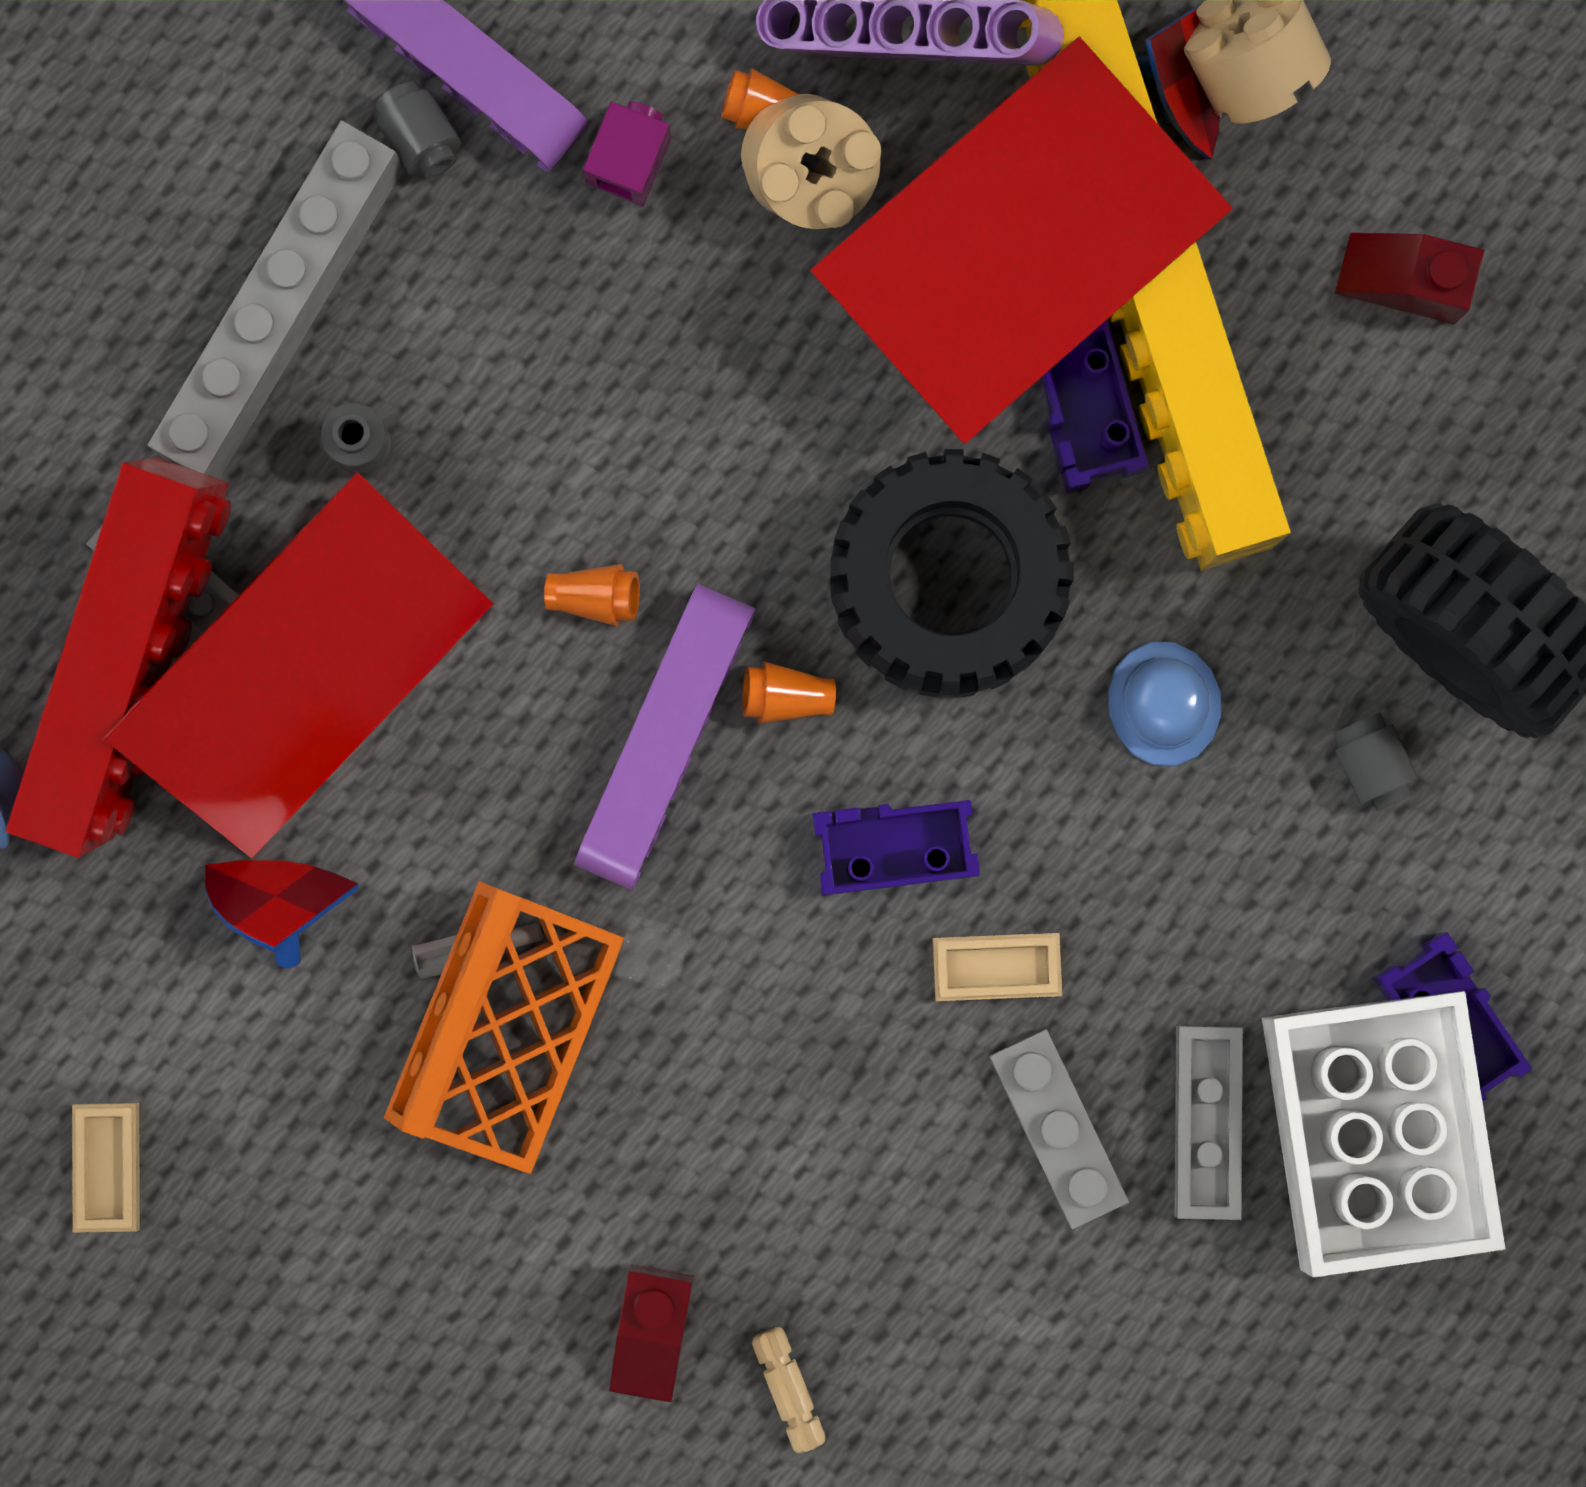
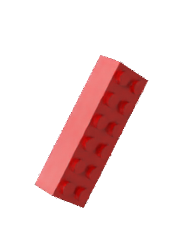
[5,457,231,858]

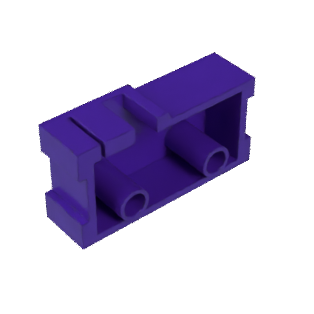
[1041,320,1149,494]
[812,800,980,896]
[1372,932,1532,1103]

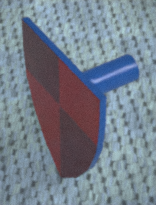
[1136,3,1220,159]
[205,860,359,968]

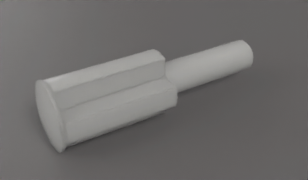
[412,923,543,981]

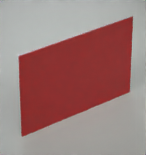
[810,36,1233,445]
[103,472,493,859]

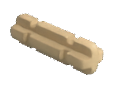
[752,1327,825,1453]

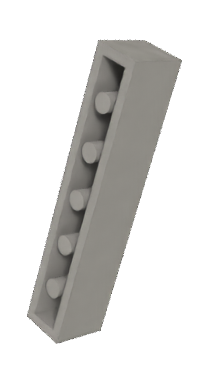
[147,120,404,479]

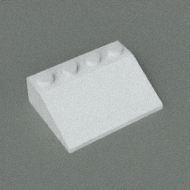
[1262,991,1505,1277]

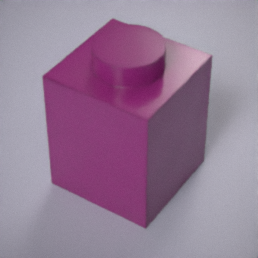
[583,101,671,207]

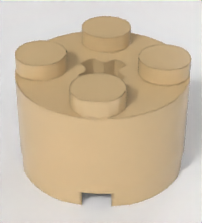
[1184,0,1331,124]
[741,94,881,229]

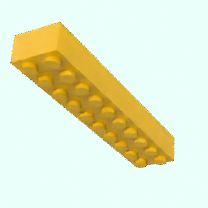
[1018,0,1291,571]

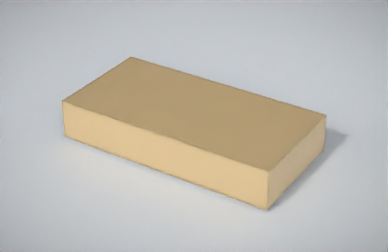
[932,933,1062,1001]
[72,1103,140,1233]

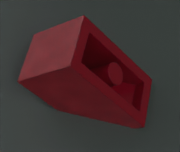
[1335,232,1485,325]
[609,1264,694,1403]

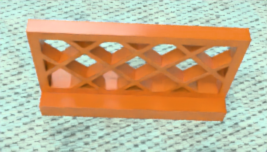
[384,881,625,1174]

